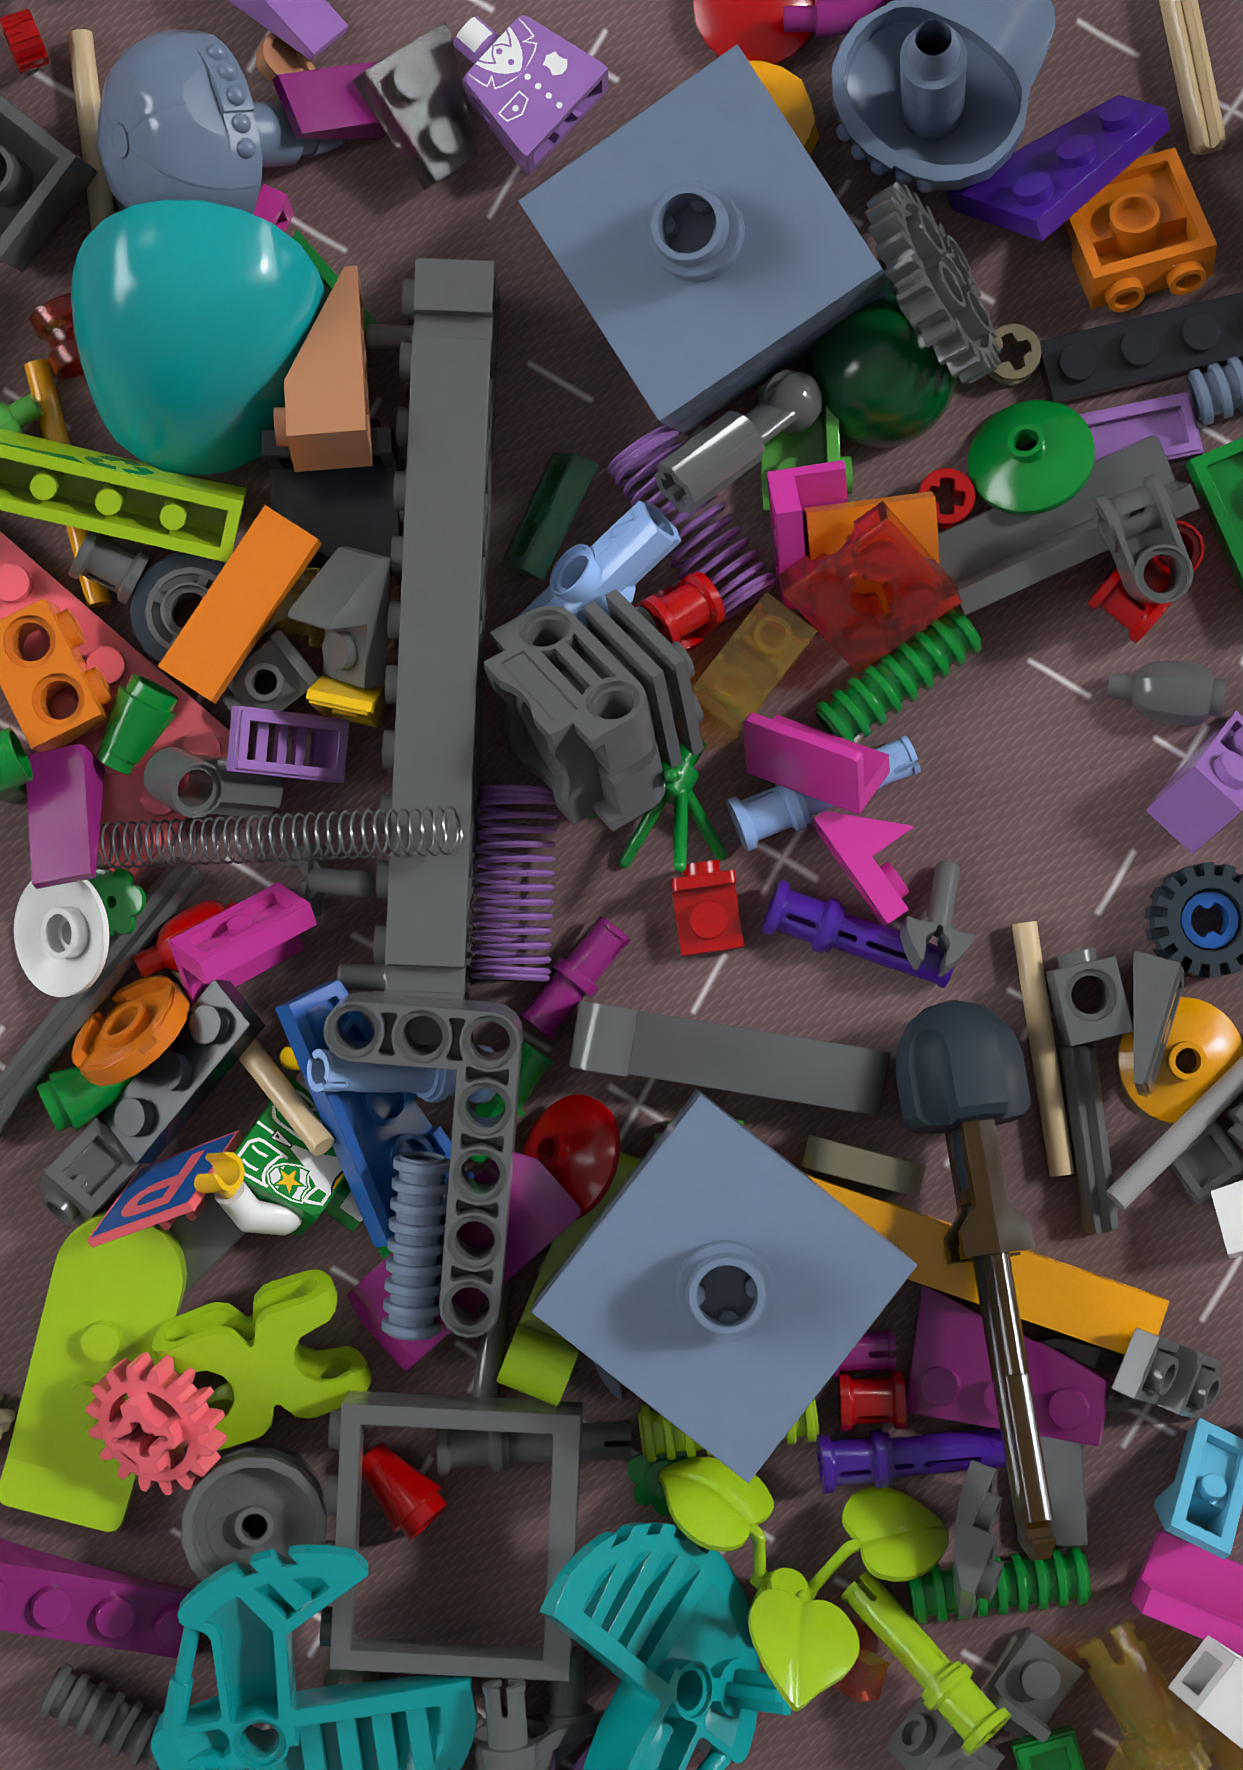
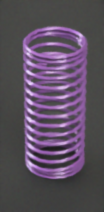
[607,425,778,624]
[469,785,558,982]

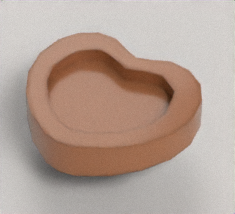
[256,32,316,84]

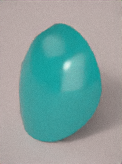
[71,200,326,475]

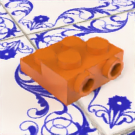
[1064,147,1217,312]

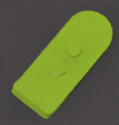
[0,1211,187,1533]

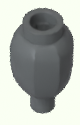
[1106,661,1226,726]

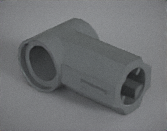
[144,747,284,819]

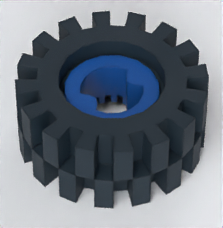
[1144,862,1243,978]

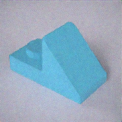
[1154,1418,1243,1560]

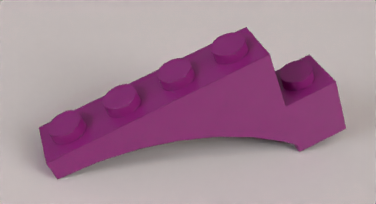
[0,1538,202,1659]

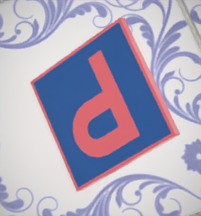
[87,1130,244,1248]

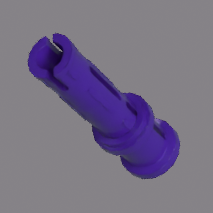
[761,879,954,988]
[816,1428,1006,1494]

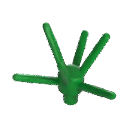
[587,740,727,872]

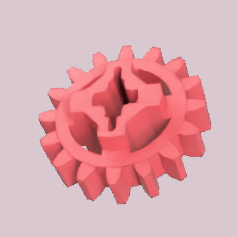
[86,1352,227,1495]

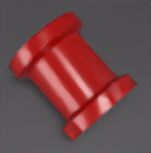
[837,1371,906,1431]

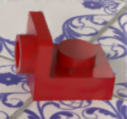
[670,860,744,956]

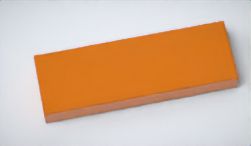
[158,505,322,704]

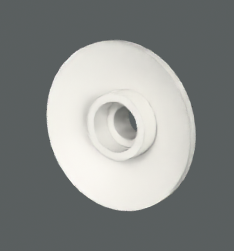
[14,880,109,997]

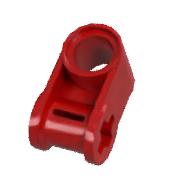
[1087,520,1205,644]
[634,571,725,653]

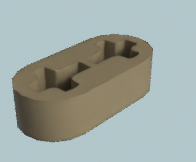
[801,1135,927,1197]

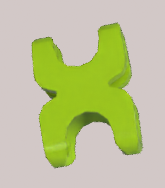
[152,1269,372,1450]

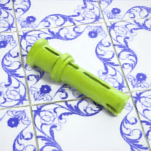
[841,1571,1012,1756]

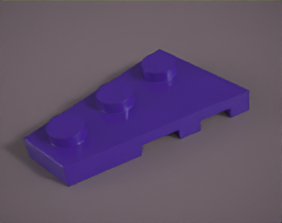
[947,95,1170,242]

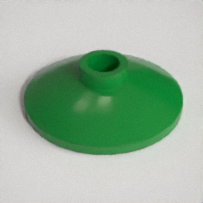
[968,400,1095,515]

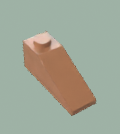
[274,266,373,472]

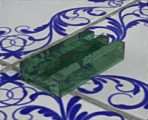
[499,453,598,580]

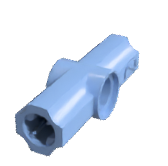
[519,500,681,629]

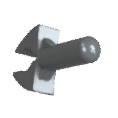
[279,843,376,916]
[900,861,975,977]

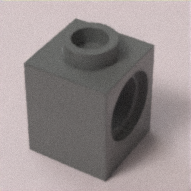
[1044,947,1134,1046]

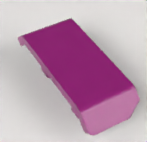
[347,1152,581,1370]

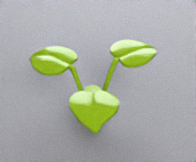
[657,1457,949,1712]

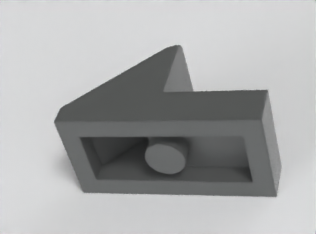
[288,546,391,688]

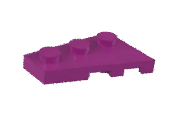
[906,1285,1110,1446]

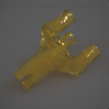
[1076,1618,1243,1770]

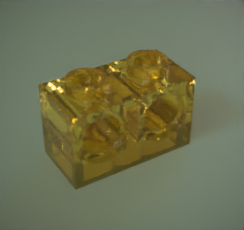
[692,592,817,741]

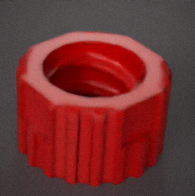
[0,8,49,74]

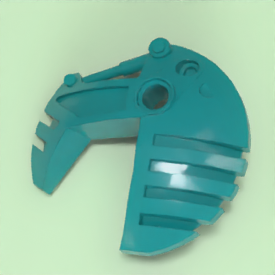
[539,1522,791,1770]
[151,1544,477,1770]

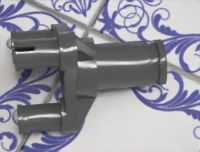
[464,1647,596,1770]

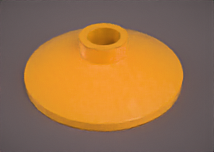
[1117,997,1243,1123]

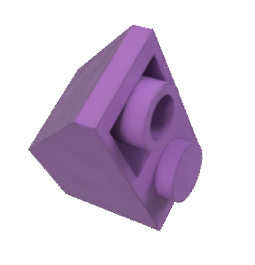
[1146,710,1243,854]

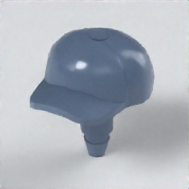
[832,0,1055,193]
[97,29,346,214]

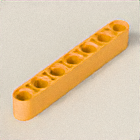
[803,1172,1170,1355]

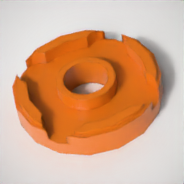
[71,975,190,1087]

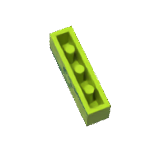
[0,429,247,563]

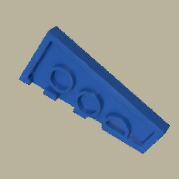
[275,980,475,1247]

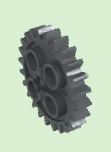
[865,182,1001,384]

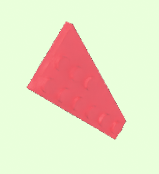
[0,531,251,883]

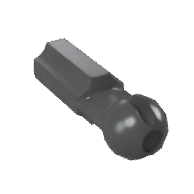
[654,370,822,514]

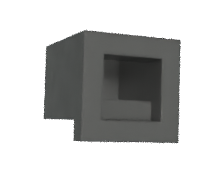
[221,629,319,732]

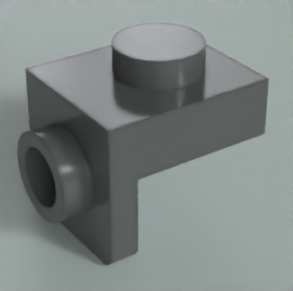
[887,1697,1005,1770]

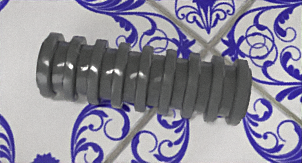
[37,1663,163,1770]

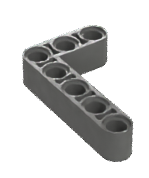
[323,992,523,1338]
[569,1001,890,1115]

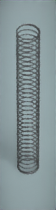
[96,805,463,870]

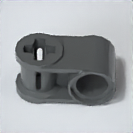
[1092,474,1194,604]

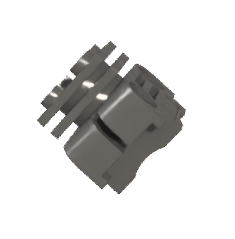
[483,589,704,831]

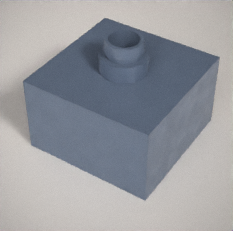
[518,44,895,435]
[531,1089,917,1483]

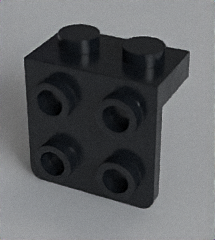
[262,418,400,571]

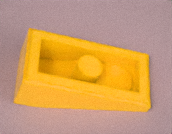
[306,675,387,728]

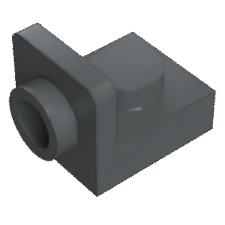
[39,1118,143,1225]
[983,1626,1084,1743]

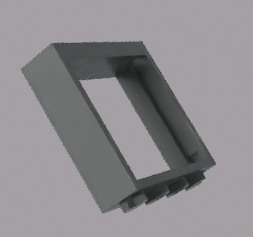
[319,1391,583,1682]

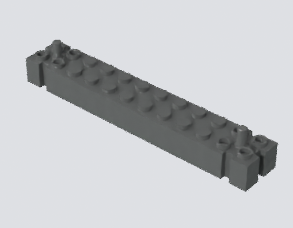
[337,258,500,1046]

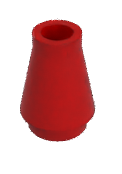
[362,1441,448,1540]

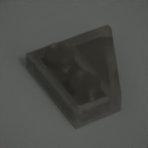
[353,22,478,191]

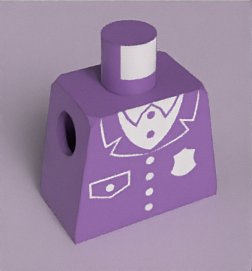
[453,15,609,176]

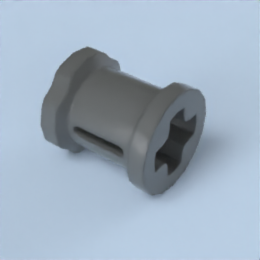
[68,531,151,604]

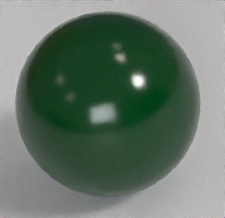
[805,294,957,448]

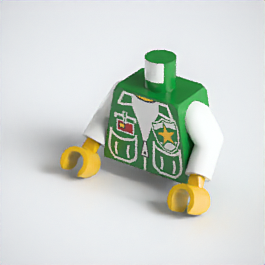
[194,1047,363,1236]

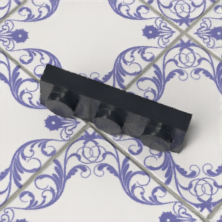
[102,979,266,1164]

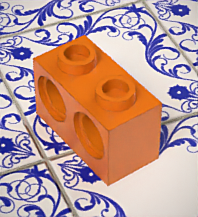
[0,598,114,752]

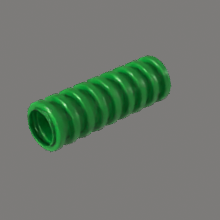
[815,605,982,742]
[907,1546,1091,1625]

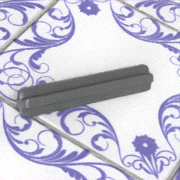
[1060,1044,1119,1234]

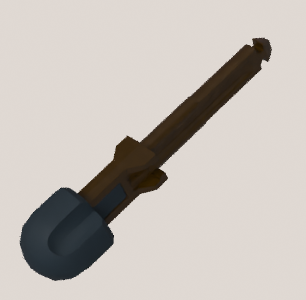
[896,1000,1056,1560]

